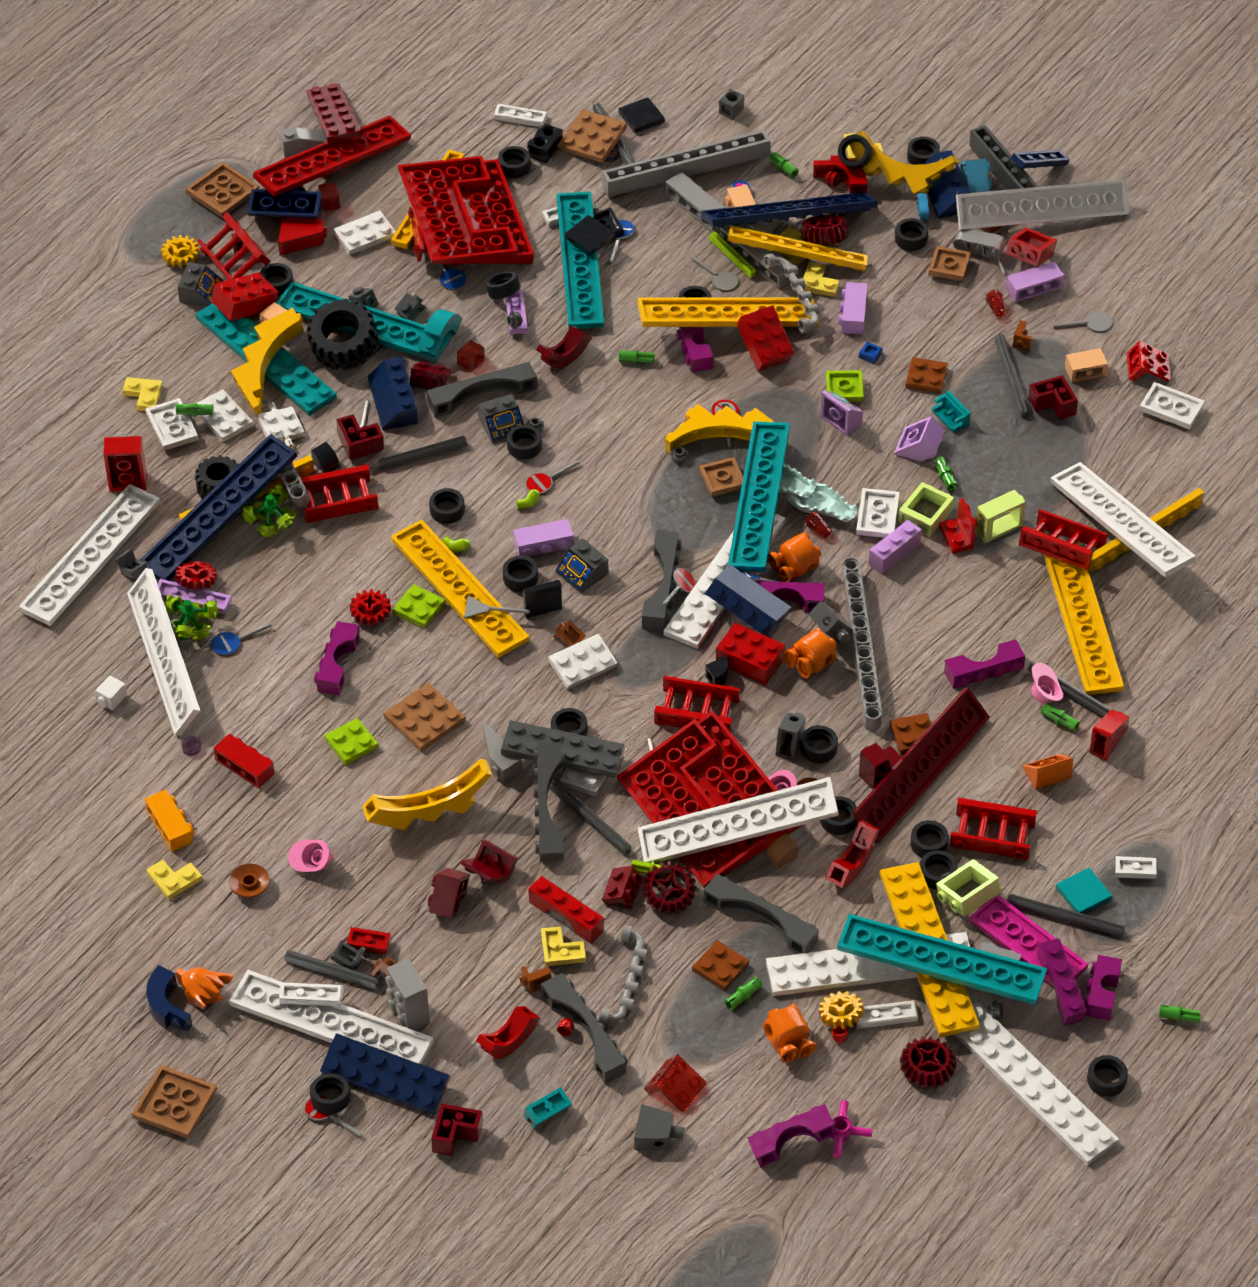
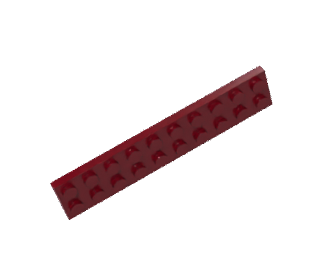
[852,687,990,844]

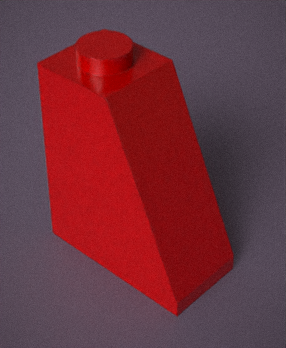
[278,217,328,255]
[1089,709,1129,760]

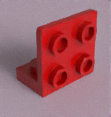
[1126,341,1171,382]
[939,498,977,554]

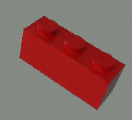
[213,734,274,789]

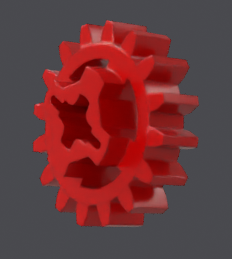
[175,560,217,591]
[350,589,391,626]

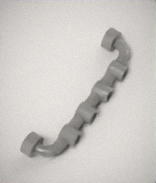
[764,254,819,333]
[599,925,647,1026]

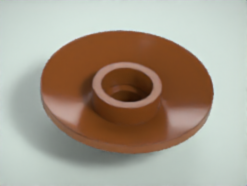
[229,864,269,898]

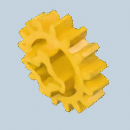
[161,235,200,268]
[819,991,864,1029]

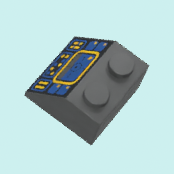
[177,262,224,307]
[478,394,524,444]
[555,539,609,594]

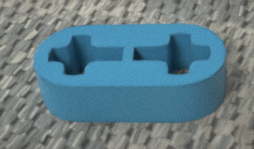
[916,193,929,221]

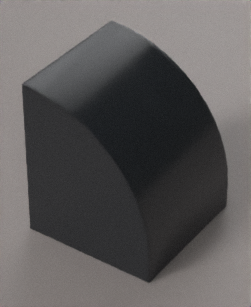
[311,442,340,473]
[705,656,728,685]

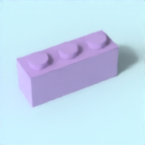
[1006,261,1064,303]
[839,282,868,334]
[513,519,574,557]
[869,520,922,575]

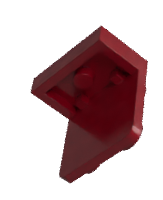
[460,840,519,883]

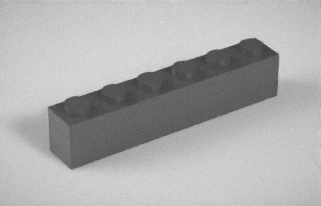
[969,125,1039,190]

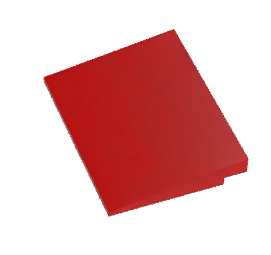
[398,156,534,264]
[616,710,803,888]

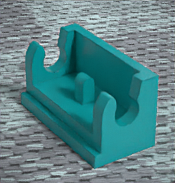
[932,390,971,433]
[524,1087,572,1129]

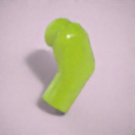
[516,489,540,509]
[442,536,471,553]

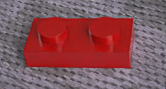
[346,927,391,954]

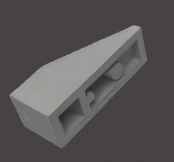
[278,127,327,157]
[483,723,522,783]

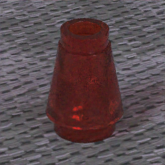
[986,290,1005,317]
[805,511,832,538]

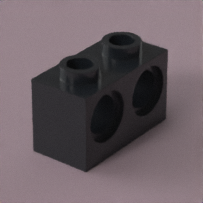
[527,123,563,163]

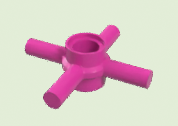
[832,1100,873,1158]

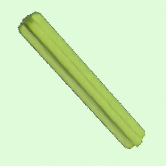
[709,231,757,278]

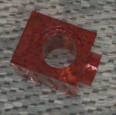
[318,182,341,212]
[457,340,485,372]

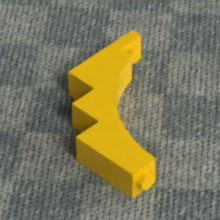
[231,308,304,418]

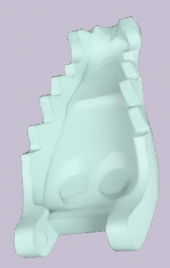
[779,463,816,498]
[787,483,857,522]

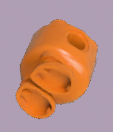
[768,532,822,582]
[783,628,837,678]
[762,1004,817,1063]

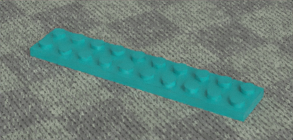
[556,191,604,329]
[276,281,452,363]
[195,303,337,416]
[728,421,790,572]
[837,914,1047,1005]

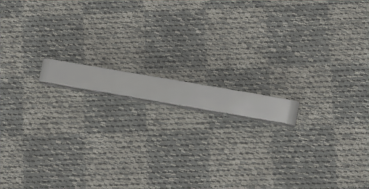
[842,557,882,731]

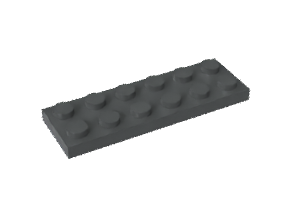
[501,720,625,778]

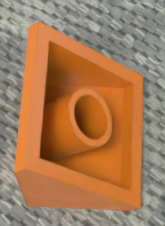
[1023,754,1073,790]

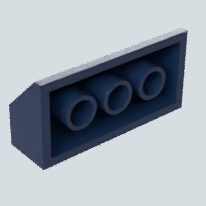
[922,150,971,218]
[247,189,322,219]
[367,357,418,430]
[705,564,792,638]

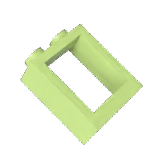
[898,482,954,538]
[975,490,1026,544]
[936,859,1002,917]

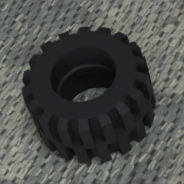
[195,455,239,499]

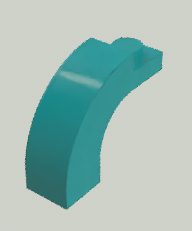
[418,309,462,357]

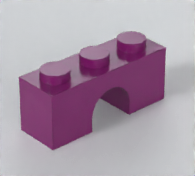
[676,327,713,373]
[1084,955,1122,1021]

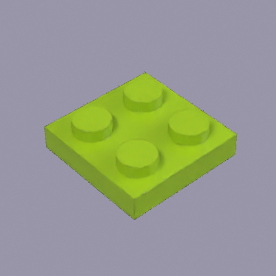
[825,370,864,402]
[392,584,445,629]
[324,718,378,765]

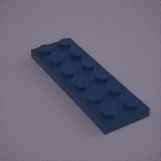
[320,1033,451,1115]

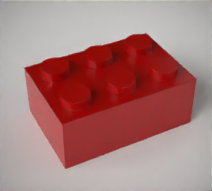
[211,272,278,321]
[737,305,794,372]
[103,436,147,491]
[716,623,785,685]

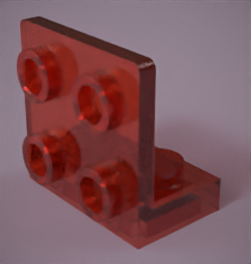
[644,1054,706,1112]

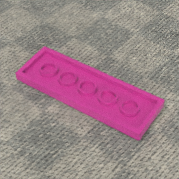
[969,895,1088,987]

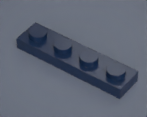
[1010,150,1070,169]

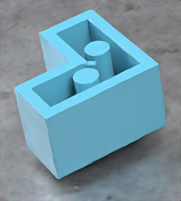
[960,158,992,193]

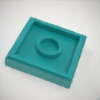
[1056,867,1112,914]

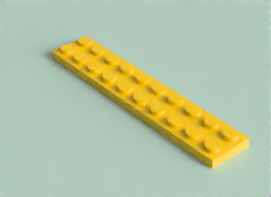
[637,297,819,327]
[391,519,529,658]
[1043,541,1124,695]
[879,862,980,1038]

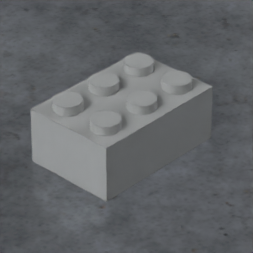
[385,958,430,1030]

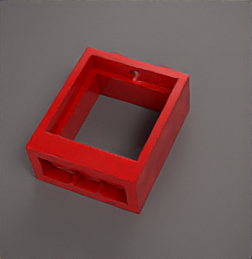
[1006,227,1057,266]

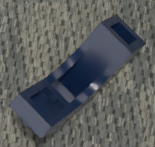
[146,965,193,1032]

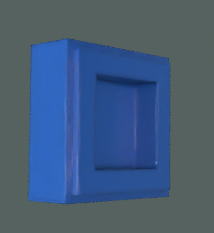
[858,342,883,364]

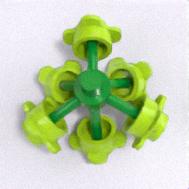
[242,484,297,537]
[165,595,219,641]

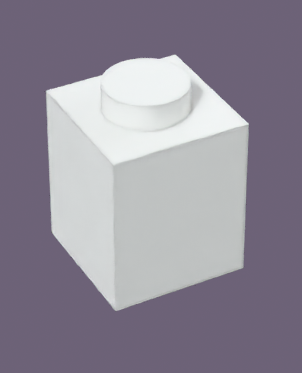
[95,675,127,711]

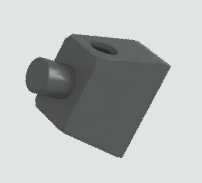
[808,601,853,643]
[775,713,806,760]
[634,1104,685,1150]

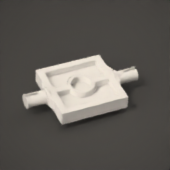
[258,402,304,450]

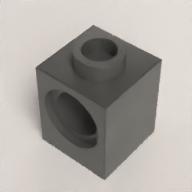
[719,89,744,119]

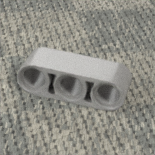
[953,229,1007,258]
[279,462,310,508]

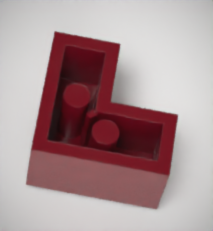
[1028,375,1078,420]
[337,414,384,460]
[859,743,902,790]
[428,868,470,918]
[431,1103,483,1156]

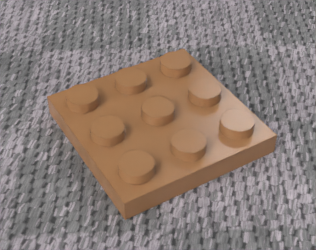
[557,109,627,163]
[186,162,259,218]
[383,683,466,752]
[132,1065,217,1139]

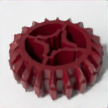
[801,214,848,245]
[642,861,697,915]
[900,1035,956,1090]

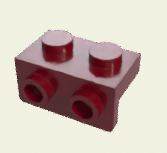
[410,361,451,389]
[602,866,642,909]

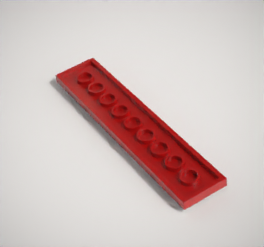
[253,115,411,197]

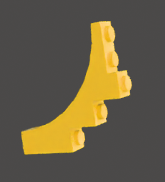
[849,131,959,195]
[665,404,774,453]
[362,759,492,830]

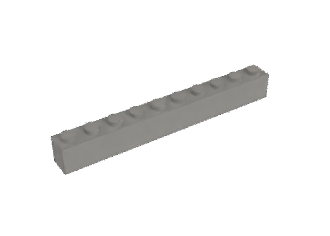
[602,130,771,197]
[666,172,794,290]

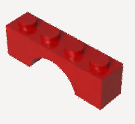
[528,876,604,944]

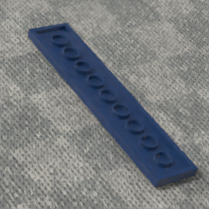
[701,192,878,228]
[140,434,298,581]

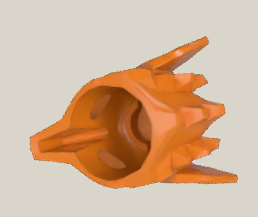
[175,967,233,1010]

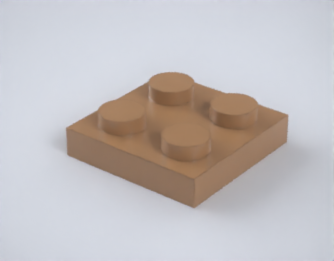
[928,246,971,282]
[699,457,743,497]

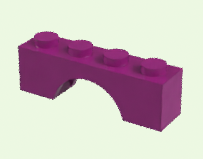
[755,581,824,613]
[314,621,360,695]
[944,639,1025,689]
[1037,938,1087,1026]
[748,1104,838,1168]

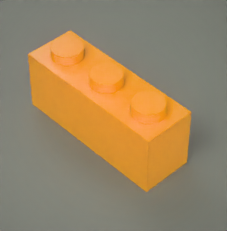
[144,789,194,852]

